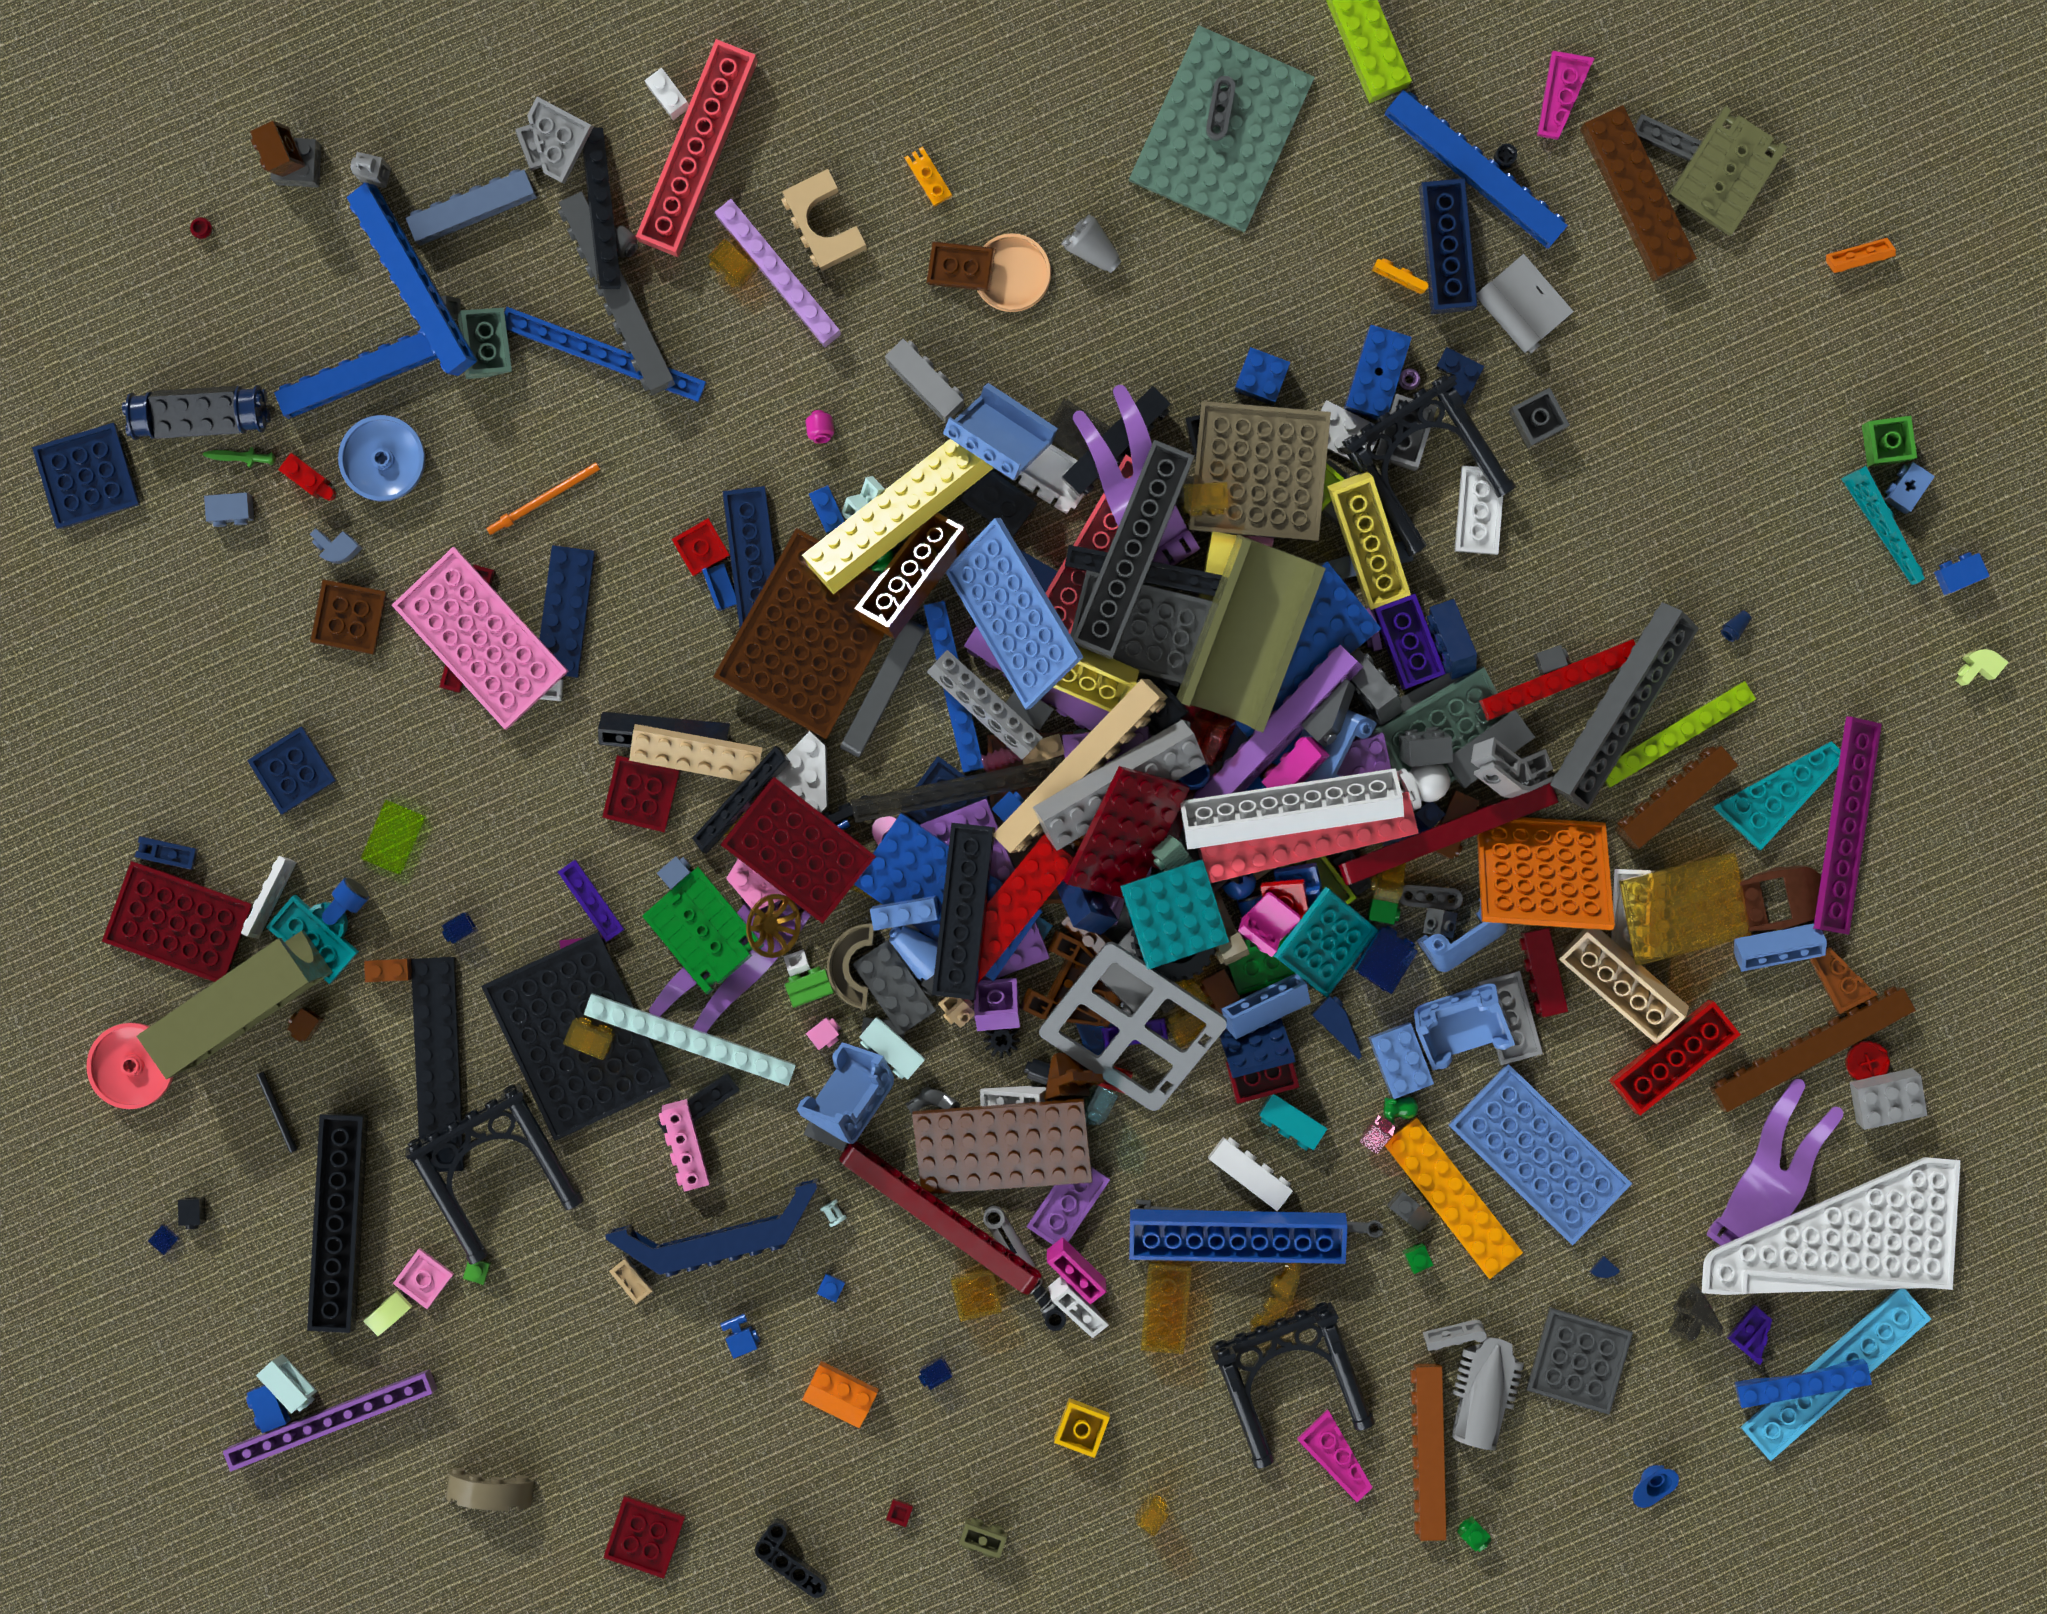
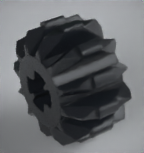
[983,1029,1020,1058]

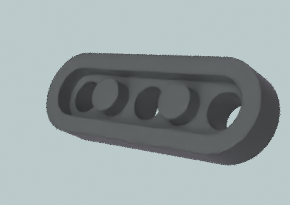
[1206,76,1235,141]
[1398,885,1463,910]

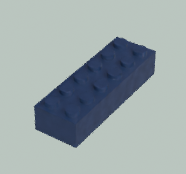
[1419,178,1477,314]

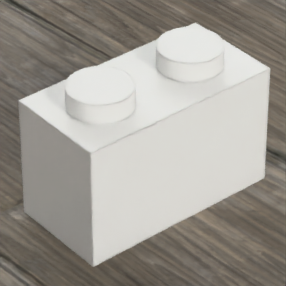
[644,68,689,120]

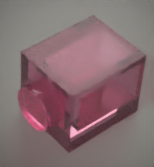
[1359,1115,1396,1155]

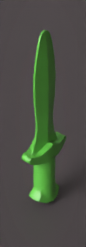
[203,447,276,468]

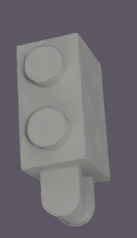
[351,152,391,188]

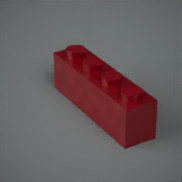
[1519,928,1568,1017]

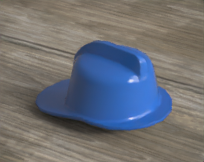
[1633,1465,1679,1508]

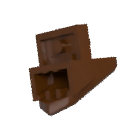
[1045,1053,1104,1101]

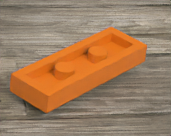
[1826,238,1896,273]

